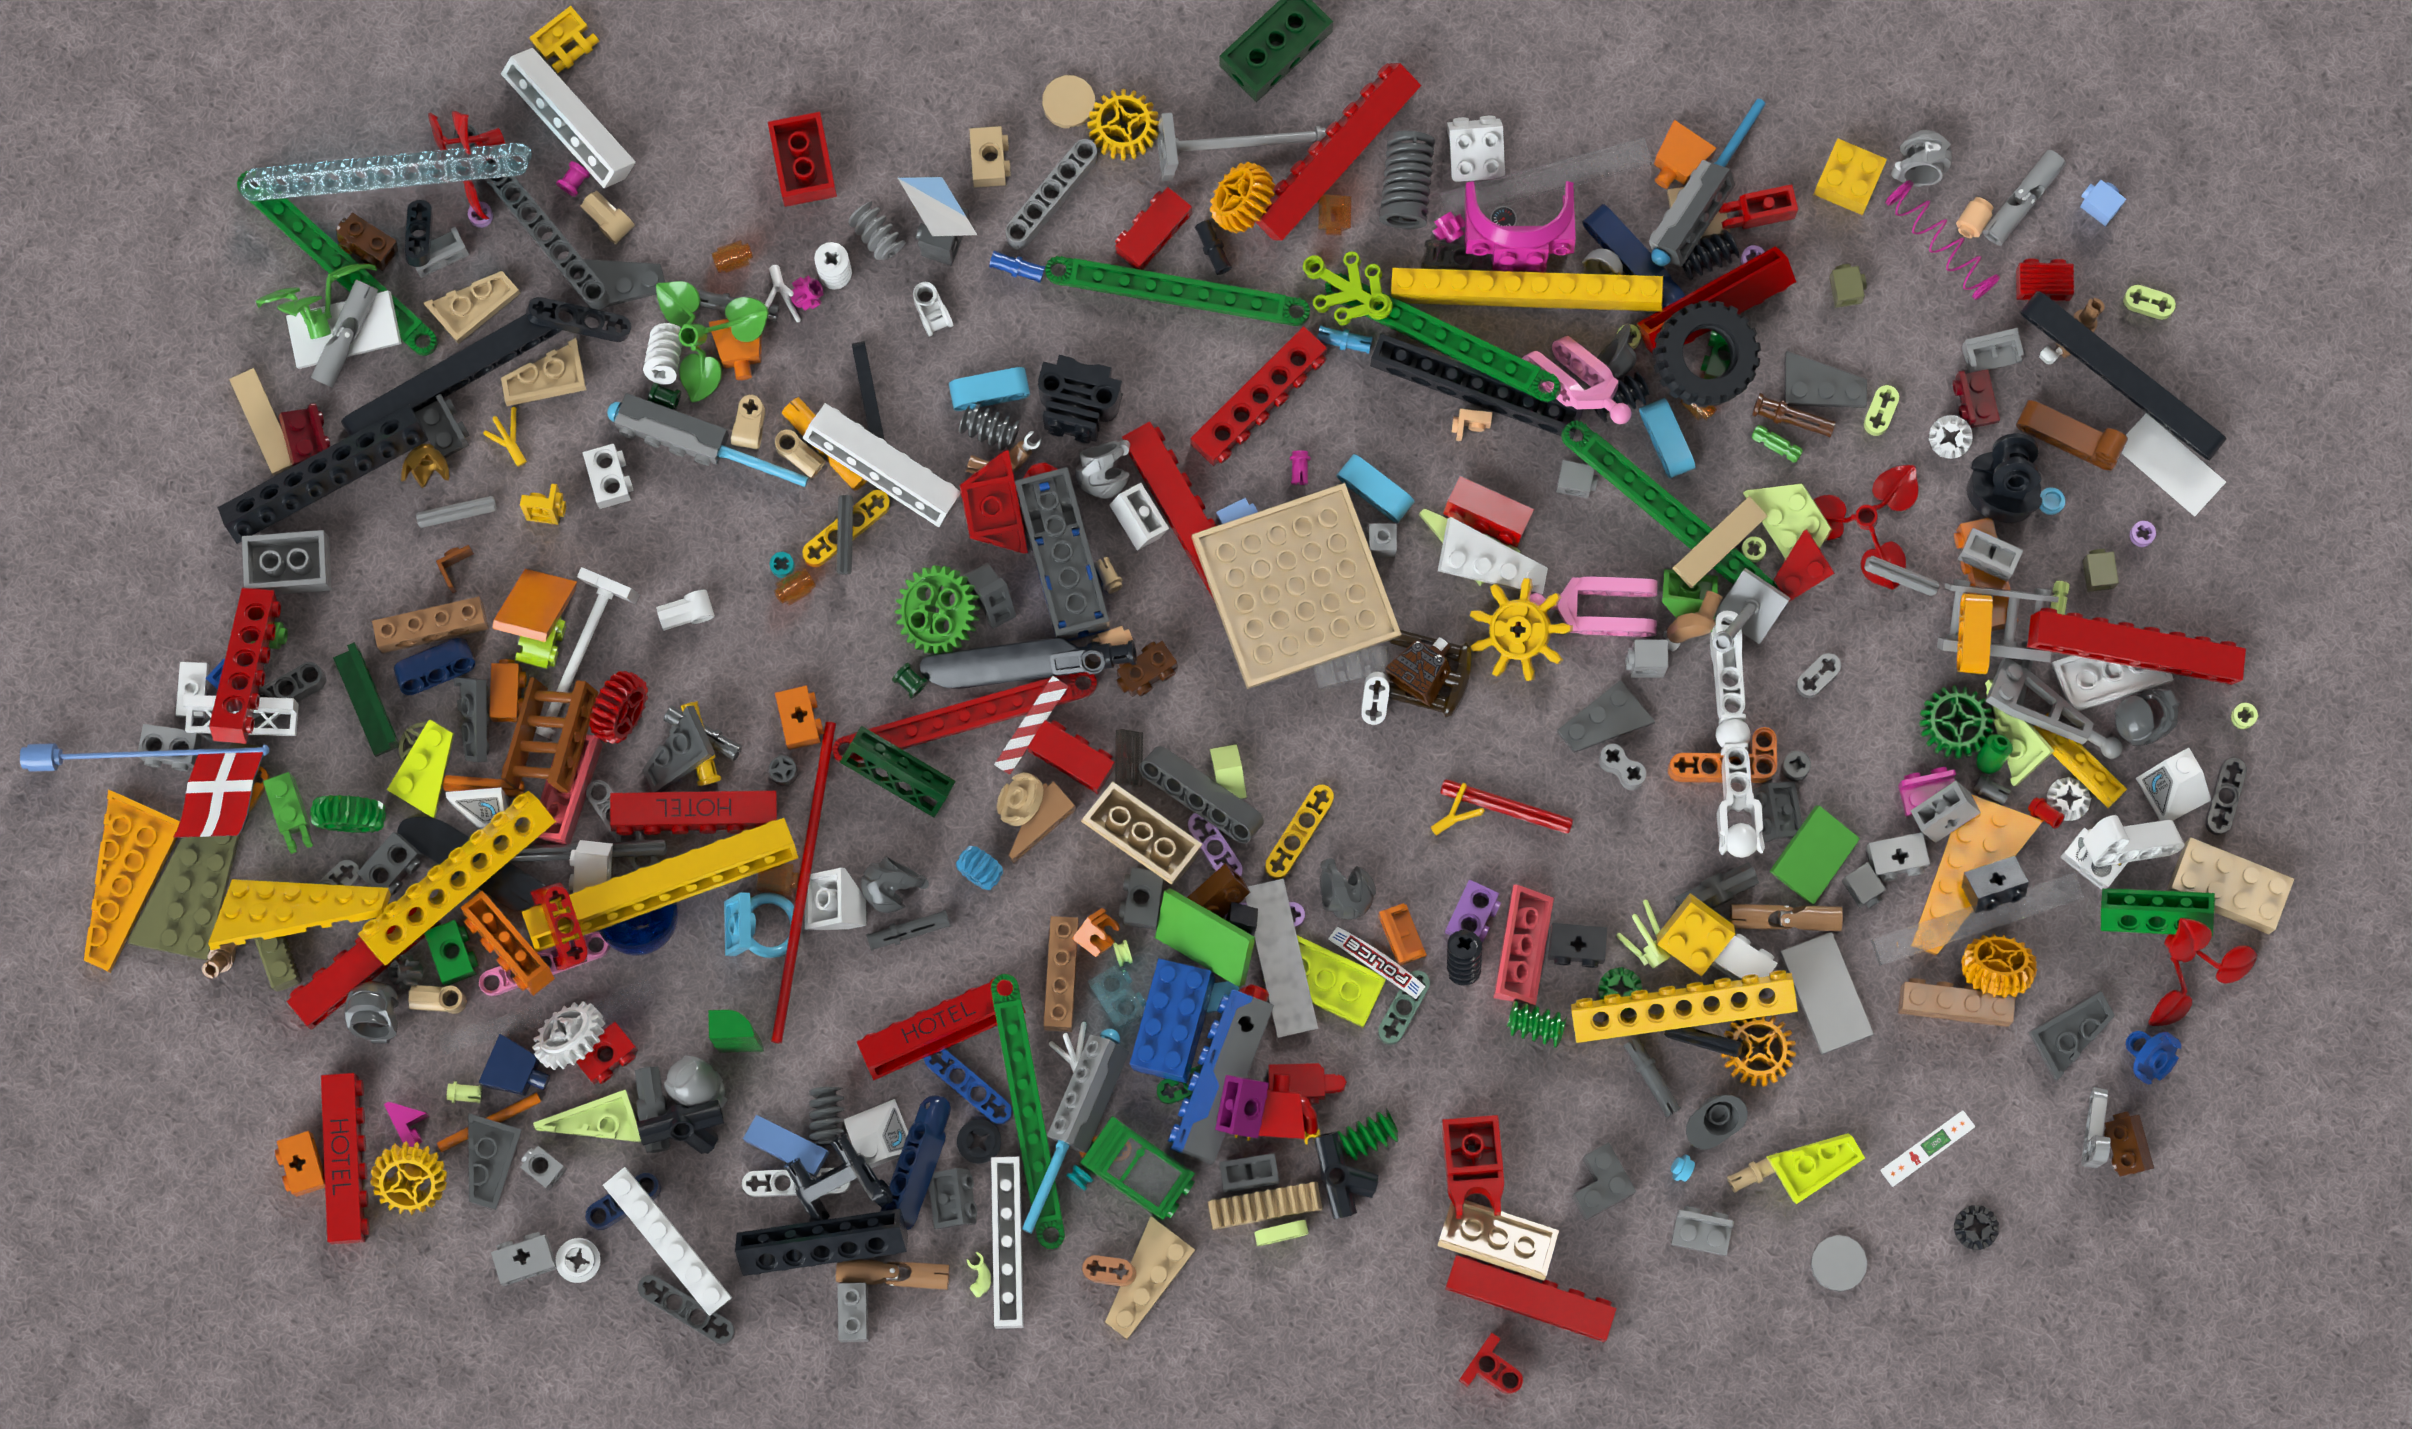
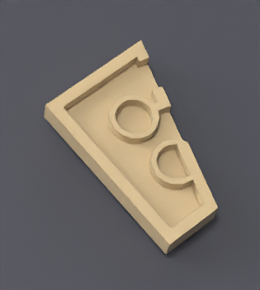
[423,271,521,344]

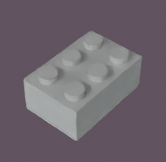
[242,530,332,595]

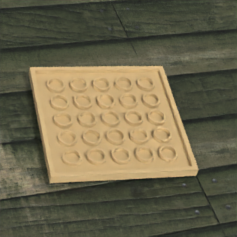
[1191,483,1402,689]

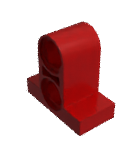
[1458,1333,1523,1394]

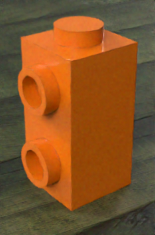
[489,659,527,722]

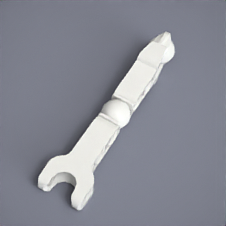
[1710,611,1765,858]

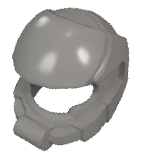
[1891,129,1952,187]
[1075,440,1130,499]
[664,1055,728,1109]

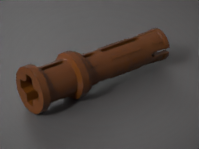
[1752,393,1836,438]

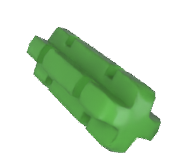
[1751,425,1803,463]

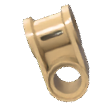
[731,395,765,450]

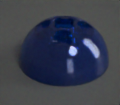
[598,903,678,956]

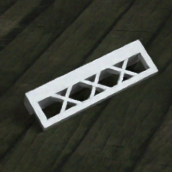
[183,695,299,736]

